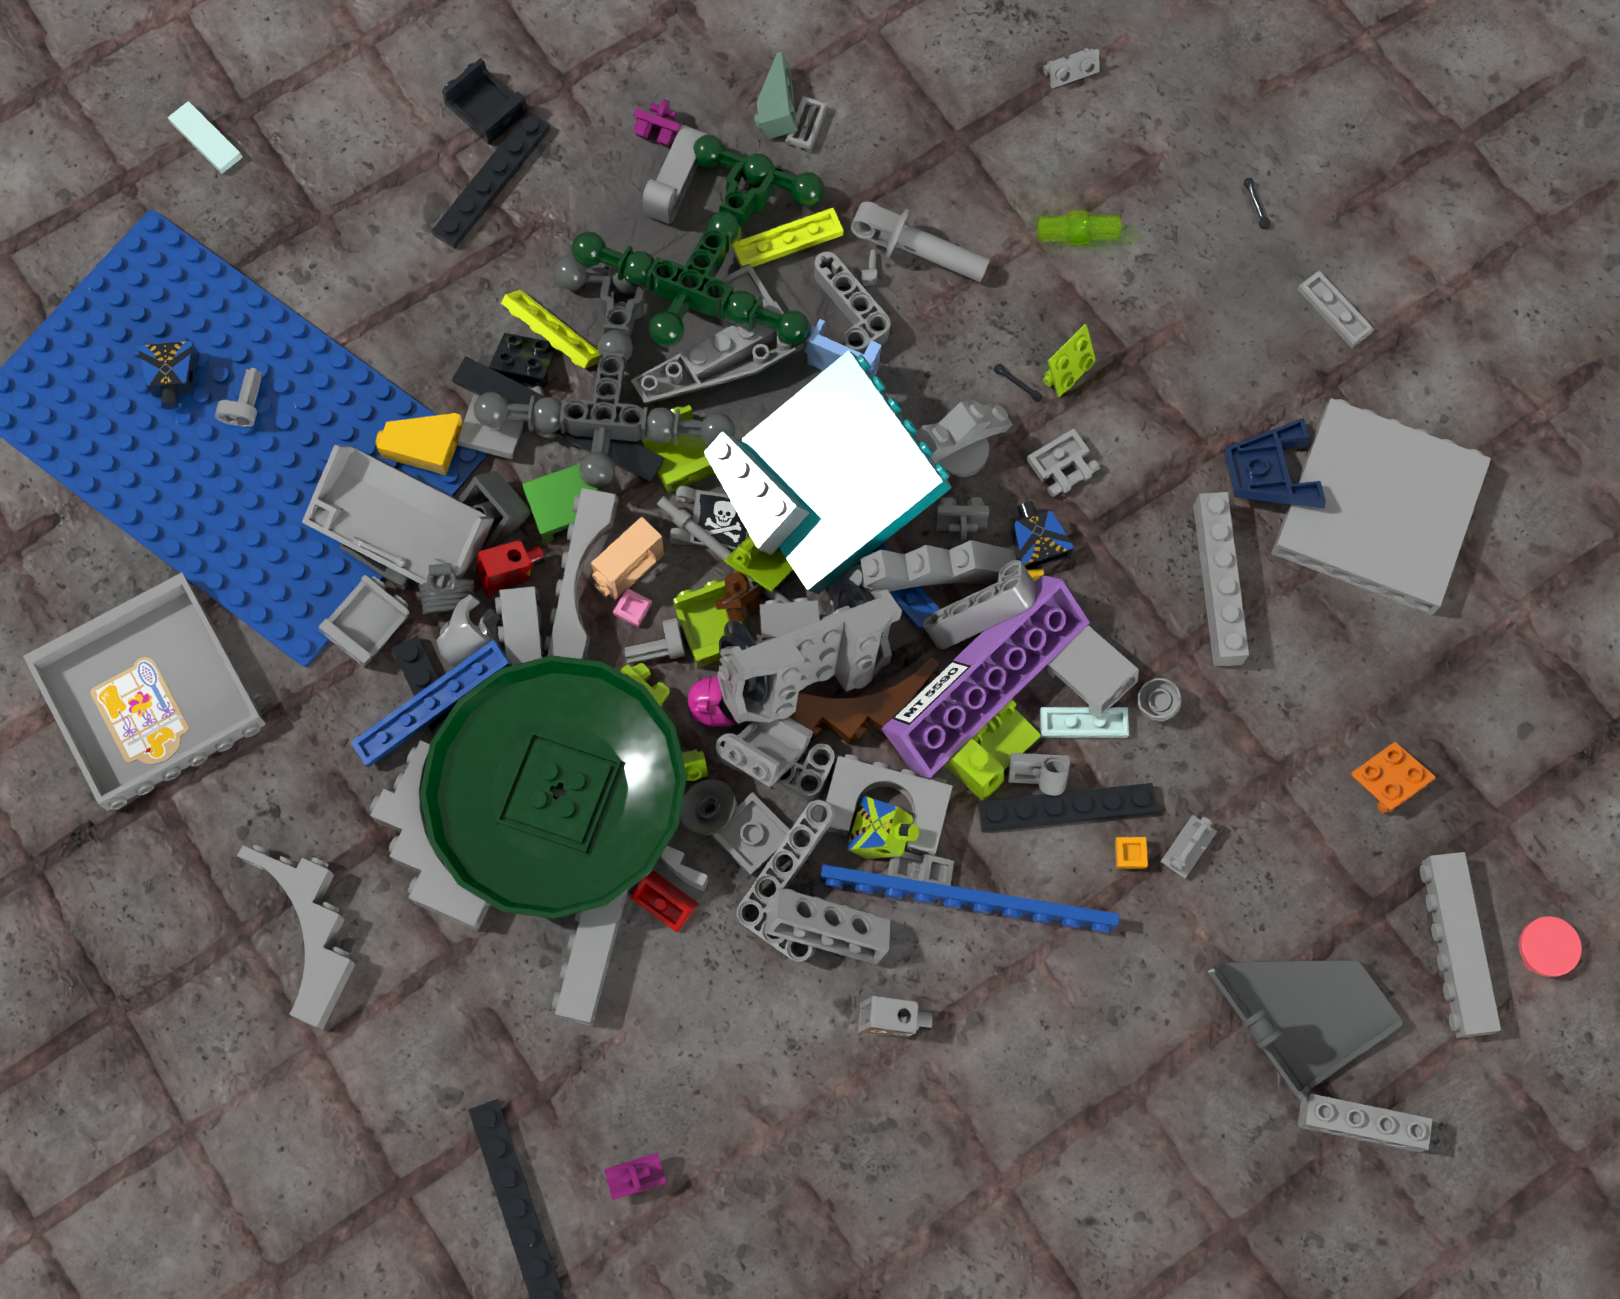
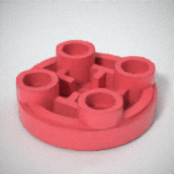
[1519,916,1582,977]

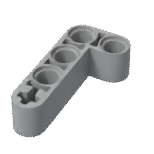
[642,125,709,225]
[814,252,891,354]
[922,560,1036,649]
[716,734,835,802]

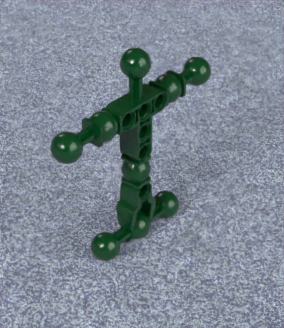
[571,135,825,347]

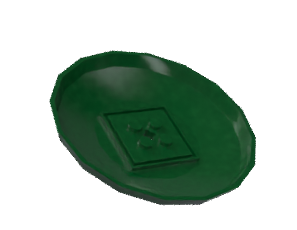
[420,655,687,919]

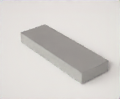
[1297,270,1374,348]

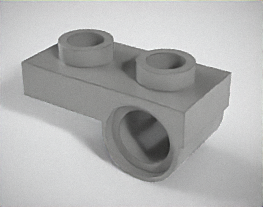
[1008,753,1070,796]

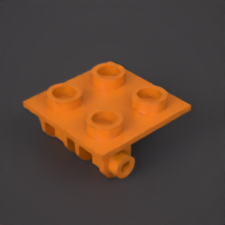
[1350,742,1436,814]

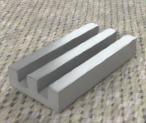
[785,96,828,153]

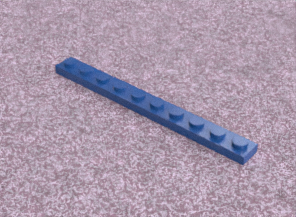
[820,865,1119,933]

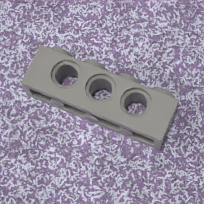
[765,887,890,965]
[1298,1094,1432,1152]

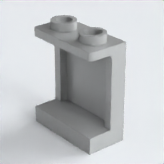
[318,575,410,668]
[1047,626,1139,719]
[721,717,813,787]

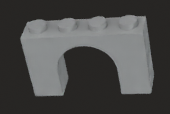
[821,755,953,856]

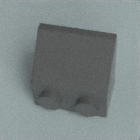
[458,471,532,551]

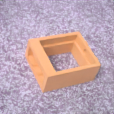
[591,517,664,600]

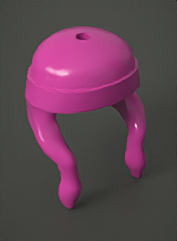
[688,676,738,727]

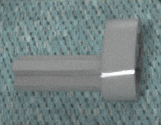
[215,368,263,427]
[625,618,685,664]

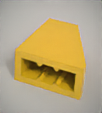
[375,413,463,476]

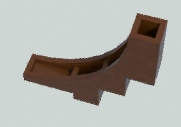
[789,657,940,745]

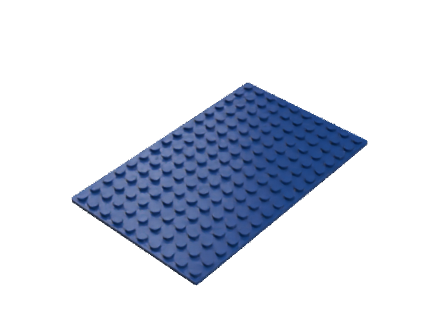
[0,210,487,667]

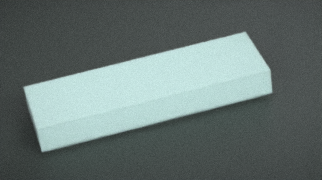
[168,101,243,174]
[1040,707,1129,738]

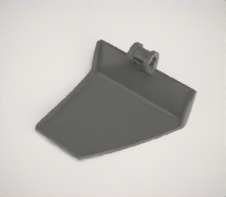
[1207,960,1404,1100]

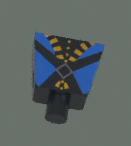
[138,341,199,409]
[1011,501,1074,570]

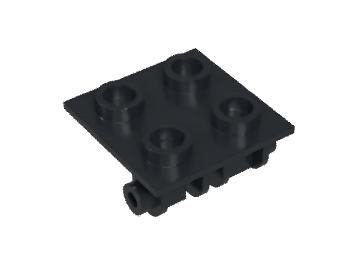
[489,333,556,386]

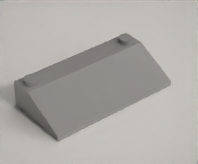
[302,445,494,588]

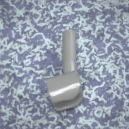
[861,250,877,286]

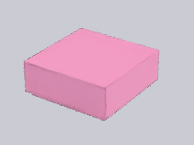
[613,588,652,628]

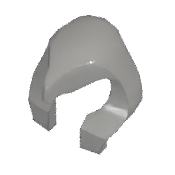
[436,594,501,667]

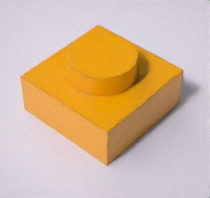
[1115,837,1148,869]

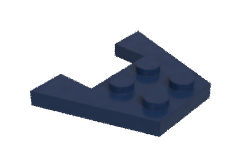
[1224,418,1326,509]

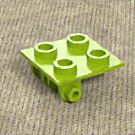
[1043,324,1096,397]
[724,536,794,592]
[971,699,1042,771]

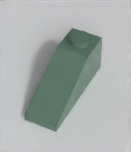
[754,51,798,139]

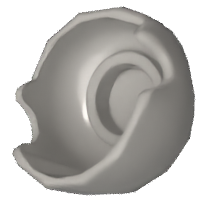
[1137,678,1182,722]

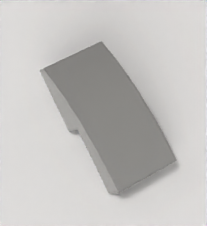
[659,846,708,892]
[887,851,954,886]

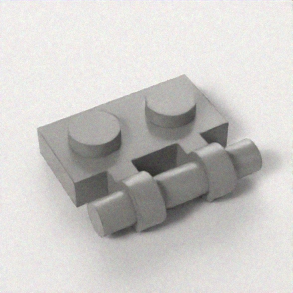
[1027,428,1100,497]

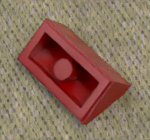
[630,870,698,933]

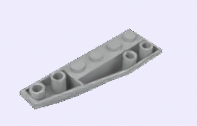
[631,301,804,405]

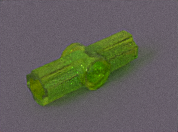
[1037,210,1121,246]

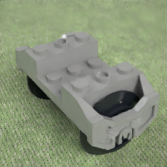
[717,578,902,724]

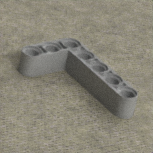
[737,800,835,962]

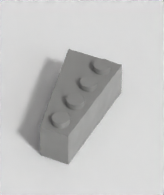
[495,587,544,666]

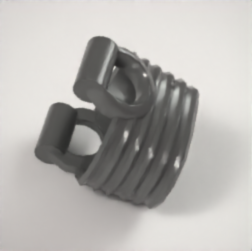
[418,563,475,615]

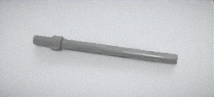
[657,496,790,603]

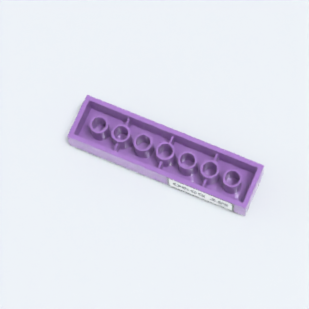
[881,575,1090,778]

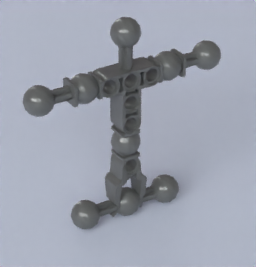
[474,255,736,488]

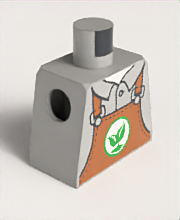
[858,996,933,1037]

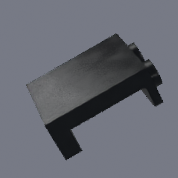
[442,58,528,145]

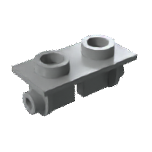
[1043,48,1100,89]
[1160,815,1217,879]

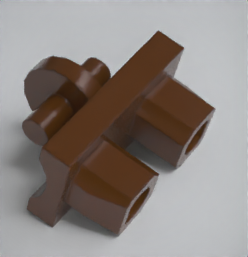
[715,571,765,622]

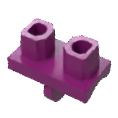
[633,99,681,148]
[604,1152,667,1200]

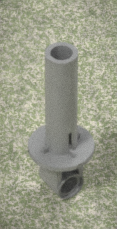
[851,202,990,282]

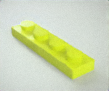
[732,208,844,268]
[501,290,600,369]

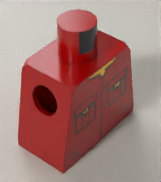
[476,541,545,597]

